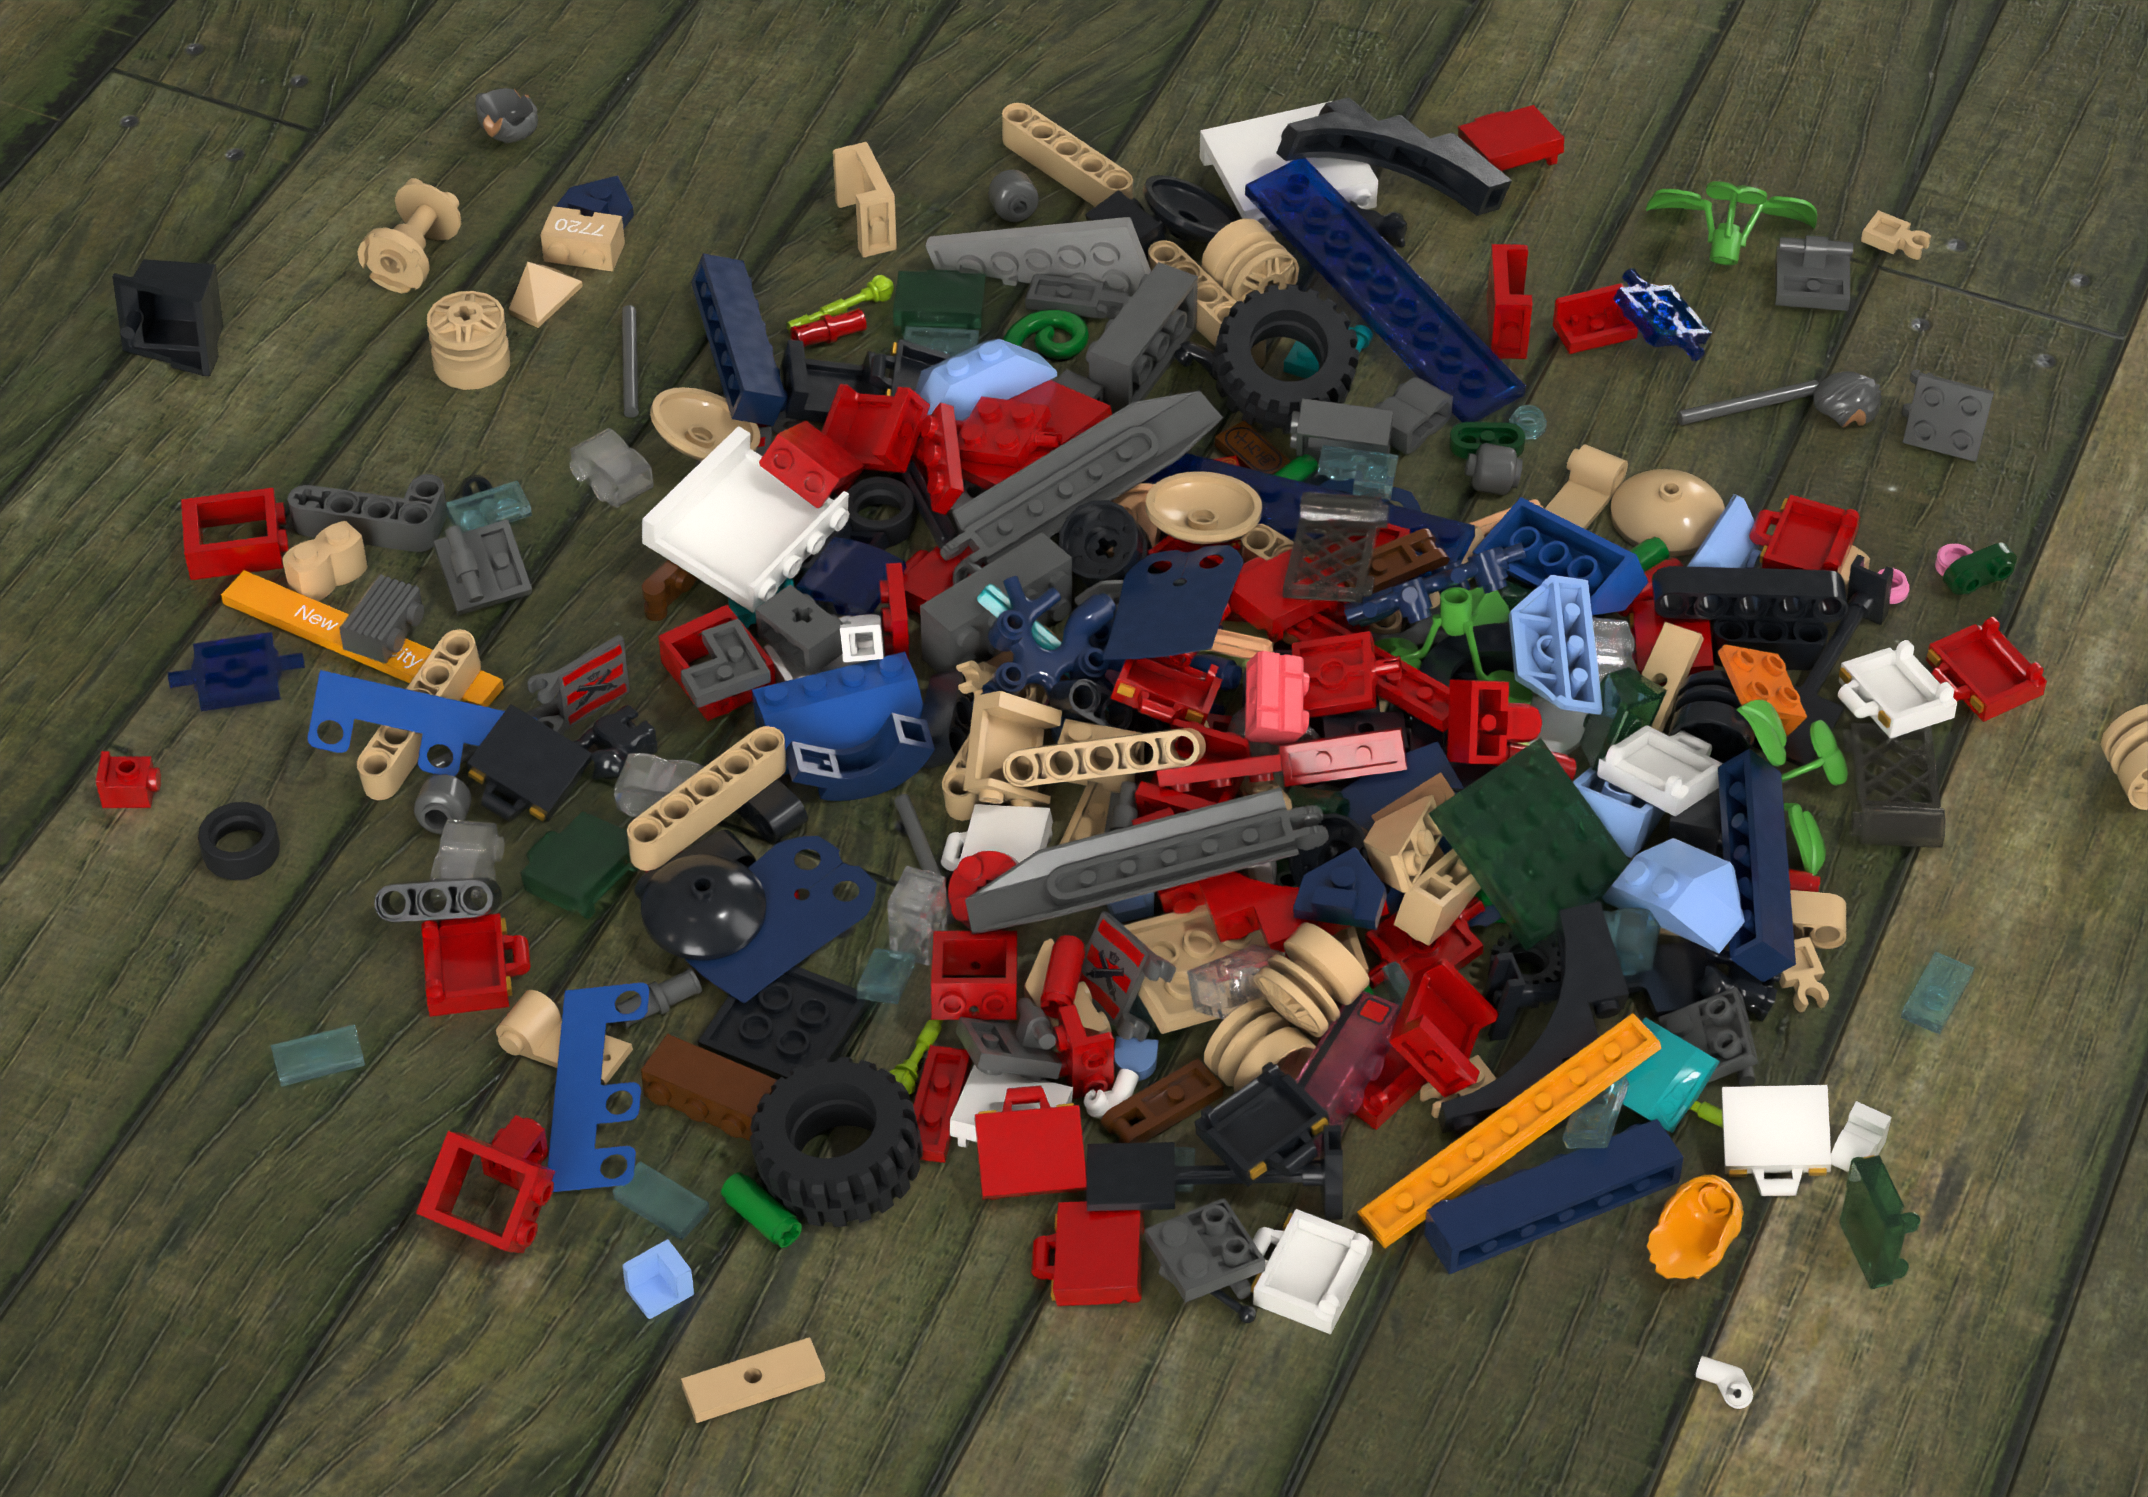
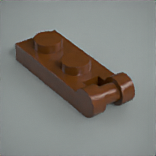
[1334,528,1450,601]
[642,560,698,621]
[1101,1058,1224,1143]

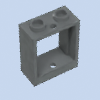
[1290,398,1393,475]

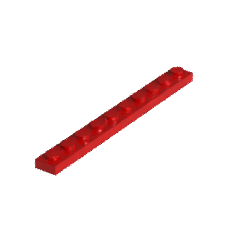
[1147,535,1450,732]

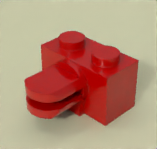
[1447,679,1542,764]

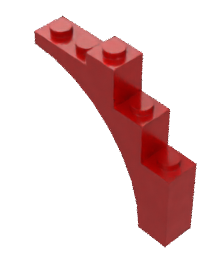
[1131,807,1389,960]

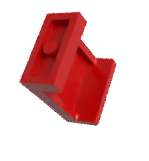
[1486,244,1533,359]
[822,384,930,473]
[759,421,866,508]
[1135,719,1251,817]
[1388,959,1499,1098]

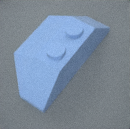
[915,339,1057,421]
[1687,494,1762,568]
[1508,575,1603,715]
[1602,838,1745,953]

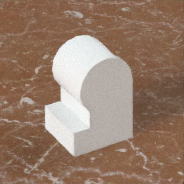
[840,614,884,662]
[1831,1101,1892,1178]

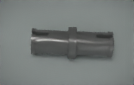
[615,968,702,1029]

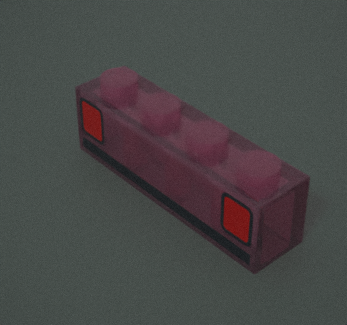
[1295,991,1400,1158]

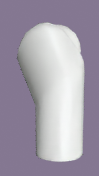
[1084,1069,1139,1119]
[1696,1356,1753,1409]

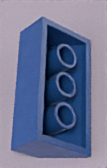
[1472,497,1649,615]
[752,652,924,775]

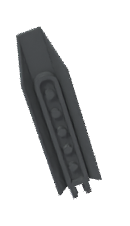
[940,391,1223,570]
[965,787,1329,934]

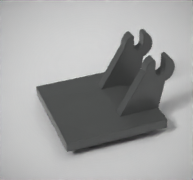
[1902,370,1994,462]

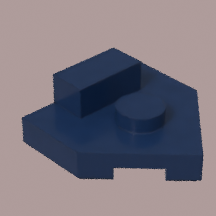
[555,175,634,230]
[1293,847,1387,930]

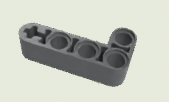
[287,474,448,552]

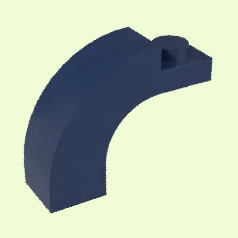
[786,713,935,801]

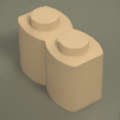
[282,521,368,601]

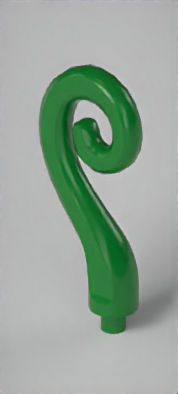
[1003,309,1089,359]

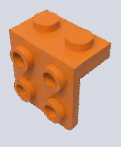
[1718,645,1807,737]

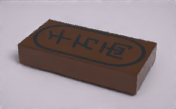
[1215,421,1291,485]

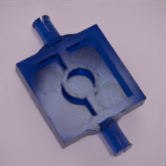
[1613,268,1712,361]
[167,632,305,712]

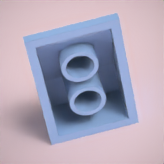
[1557,753,1665,858]

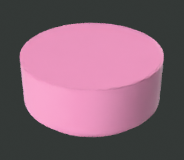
[1935,544,1973,576]

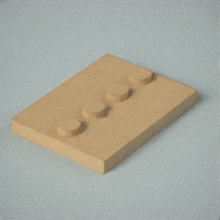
[1123,905,1271,1034]

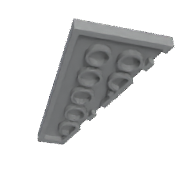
[925,217,1151,297]

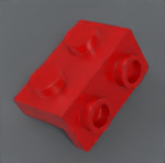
[1552,283,1639,354]
[1053,1004,1114,1099]

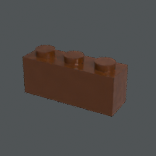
[641,1034,777,1141]

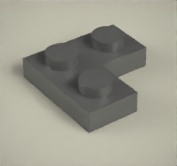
[680,619,771,708]

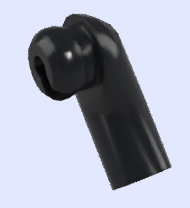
[1174,341,1217,380]

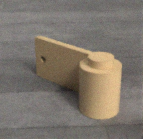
[1545,444,1628,529]
[496,990,633,1085]

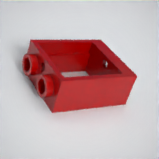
[181,488,289,580]
[658,605,776,721]
[931,931,1018,1020]
[416,1131,555,1253]

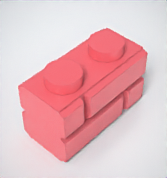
[1245,651,1310,746]

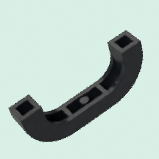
[1405,623,1514,824]

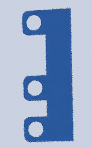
[307,670,537,776]
[548,983,649,1192]

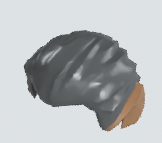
[475,88,539,143]
[1813,371,1882,428]

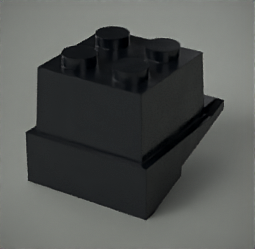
[112,259,223,376]

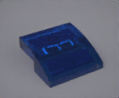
[796,537,907,616]

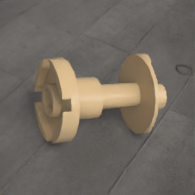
[357,178,461,293]

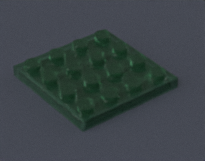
[1428,738,1630,950]

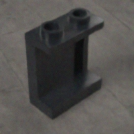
[780,340,885,423]

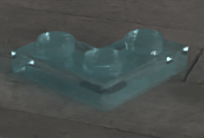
[1318,445,1399,501]
[445,480,532,532]

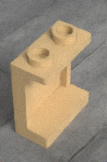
[833,142,897,258]
[963,691,1062,807]

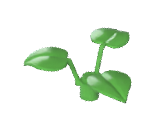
[1646,181,1818,265]
[1374,587,1533,705]
[1737,700,1848,875]

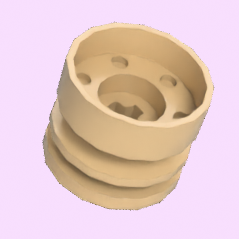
[1201,218,1299,303]
[427,291,510,390]
[2100,704,2148,810]
[1254,922,1369,1037]
[1204,999,1319,1092]

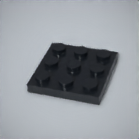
[698,966,871,1080]

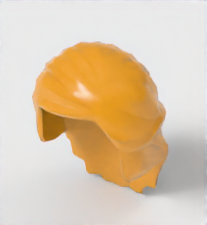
[1647,1175,1744,1280]

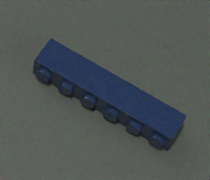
[691,254,788,426]
[1718,749,1796,982]
[1424,1119,1684,1275]

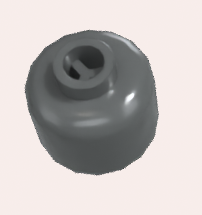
[988,169,1039,222]
[1465,443,1523,495]
[414,774,472,835]

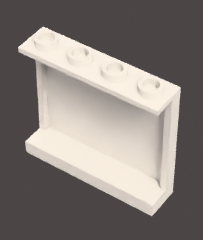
[1200,101,1378,232]
[642,426,850,612]

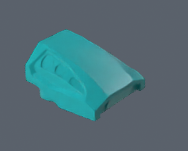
[1602,1017,1720,1133]

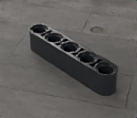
[1652,566,1848,623]

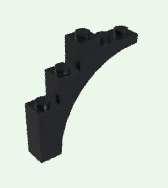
[1276,97,1512,216]
[1438,901,1629,1135]

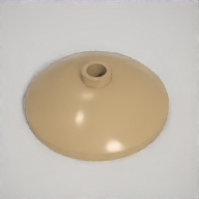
[650,387,761,461]
[1610,469,1725,556]
[1145,472,1262,544]

